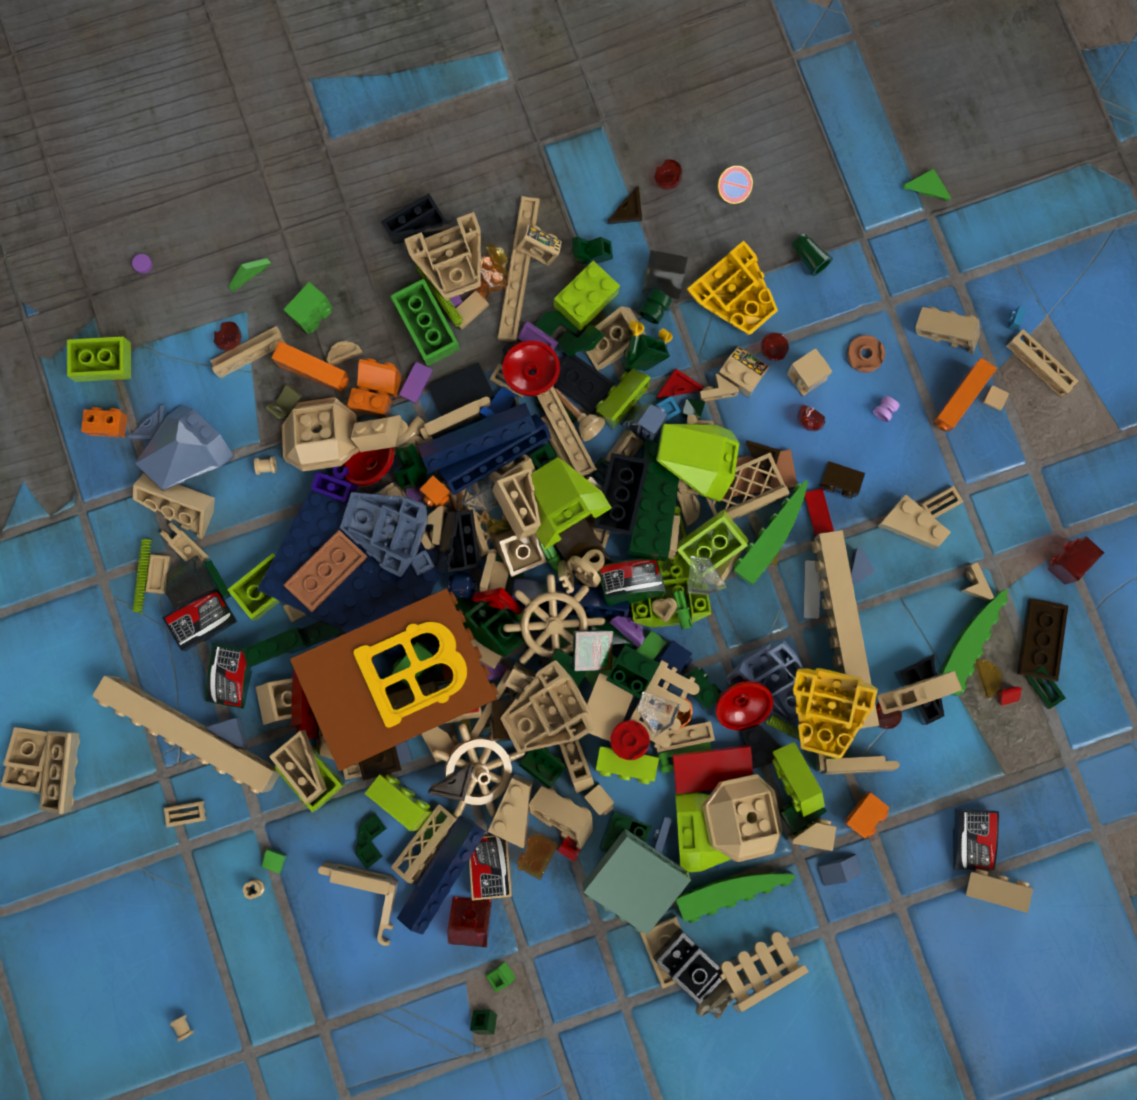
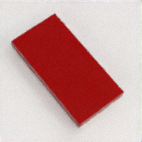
[672,745,753,794]

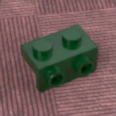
[519,747,567,788]

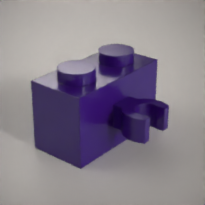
[311,466,358,503]

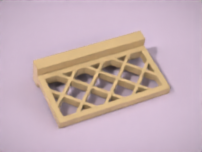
[706,453,790,520]

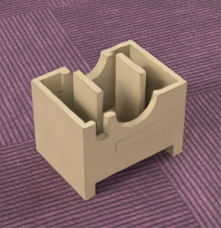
[787,348,832,396]

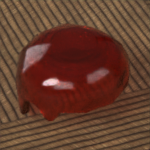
[654,159,683,190]
[213,321,242,351]
[760,332,789,362]
[797,405,826,432]
[876,702,902,730]

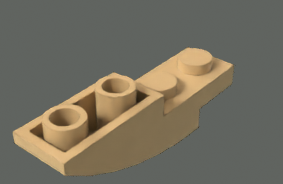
[877,671,962,714]

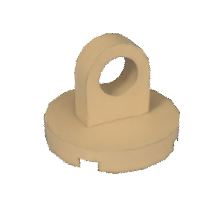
[567,549,605,588]

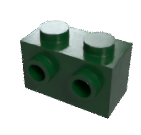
[685,667,721,710]

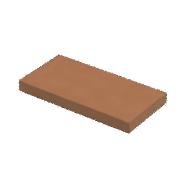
[723,449,797,499]
[283,530,367,612]

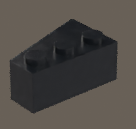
[381,193,450,245]
[436,509,481,573]
[894,654,945,725]

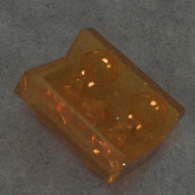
[477,255,508,299]
[517,833,560,880]

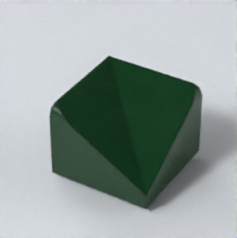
[681,398,706,420]
[470,1010,497,1035]

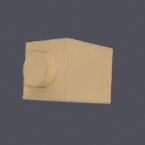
[584,784,614,815]

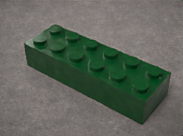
[627,440,679,562]

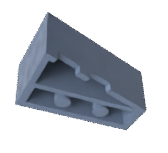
[621,404,667,441]

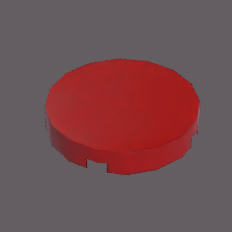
[610,720,650,760]

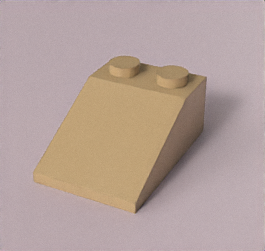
[586,306,647,371]

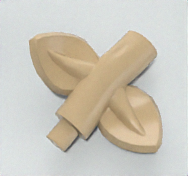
[393,416,426,458]

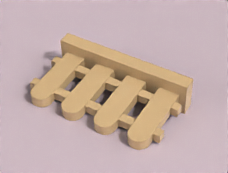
[629,660,699,749]
[719,932,809,1012]

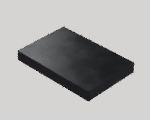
[553,355,615,414]
[428,362,495,416]

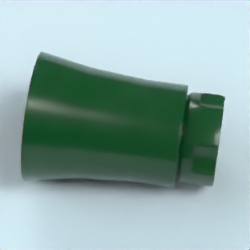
[791,233,833,276]

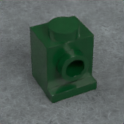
[530,443,557,470]

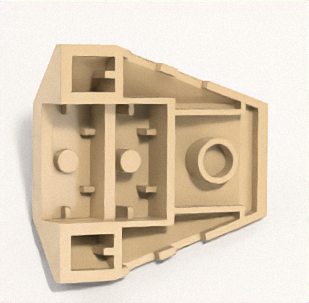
[404,212,481,300]
[500,660,593,753]

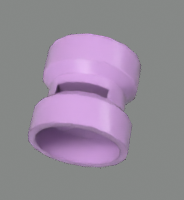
[873,396,900,422]

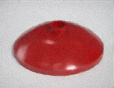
[502,340,560,396]
[342,447,394,486]
[715,681,773,731]

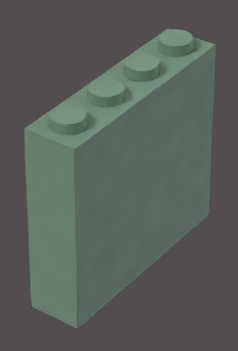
[582,829,691,935]

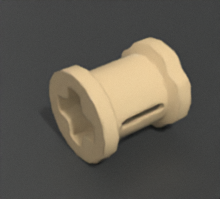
[254,456,277,475]
[242,879,265,900]
[169,1014,194,1042]

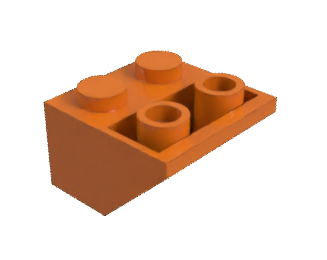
[357,358,402,398]

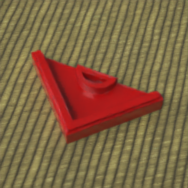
[656,368,705,399]
[472,587,523,615]

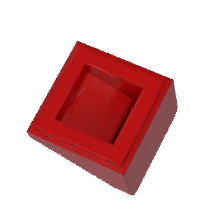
[996,686,1022,706]
[558,836,581,861]

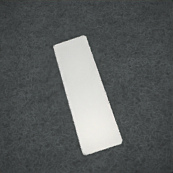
[804,560,820,619]

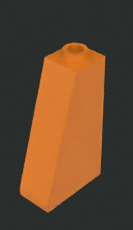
[272,341,349,393]
[933,358,997,432]

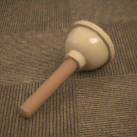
[555,388,605,441]

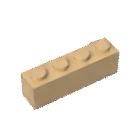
[133,473,215,539]

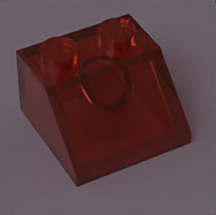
[447,897,492,947]

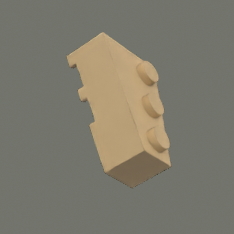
[915,307,980,354]
[492,468,541,540]
[876,495,951,549]
[269,730,327,804]
[488,774,533,849]
[529,786,593,850]
[966,869,1033,913]

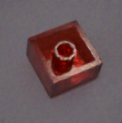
[1048,536,1105,585]

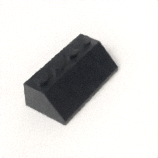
[594,453,649,536]

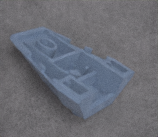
[136,405,234,491]
[340,492,428,577]
[726,639,804,725]

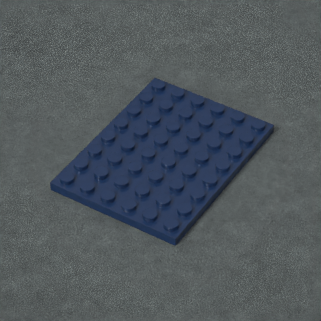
[257,490,441,658]

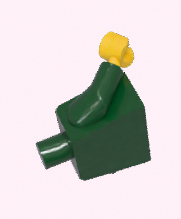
[622,320,673,372]

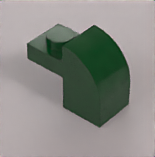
[572,237,613,264]
[394,443,427,490]

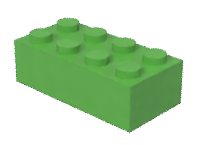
[391,279,461,367]

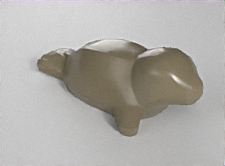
[696,972,748,1019]

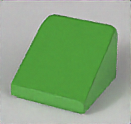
[262,848,287,874]
[485,962,516,992]

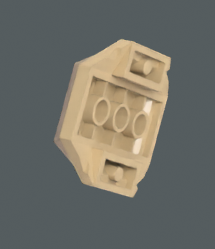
[282,397,360,471]
[702,774,783,862]

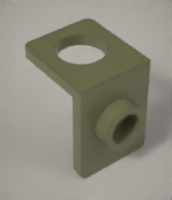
[265,385,301,419]

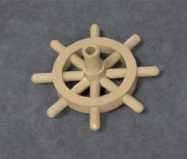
[503,574,605,664]
[430,724,525,818]

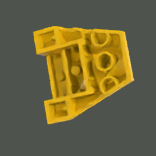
[686,241,778,335]
[793,668,878,759]

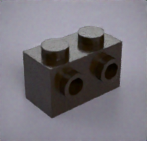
[819,461,865,499]

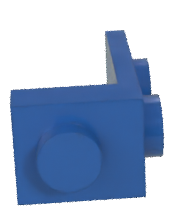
[480,387,517,420]

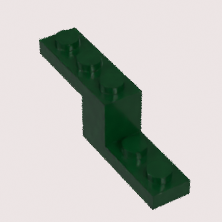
[242,621,344,668]

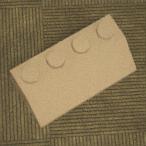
[39,731,80,814]

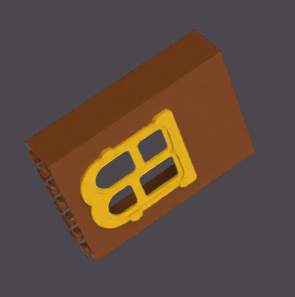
[290,588,499,771]

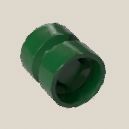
[638,288,672,324]

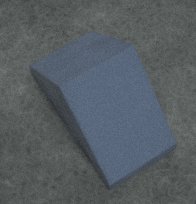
[850,547,876,585]
[207,718,248,748]
[818,854,862,886]

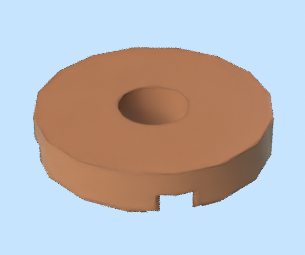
[846,335,885,373]

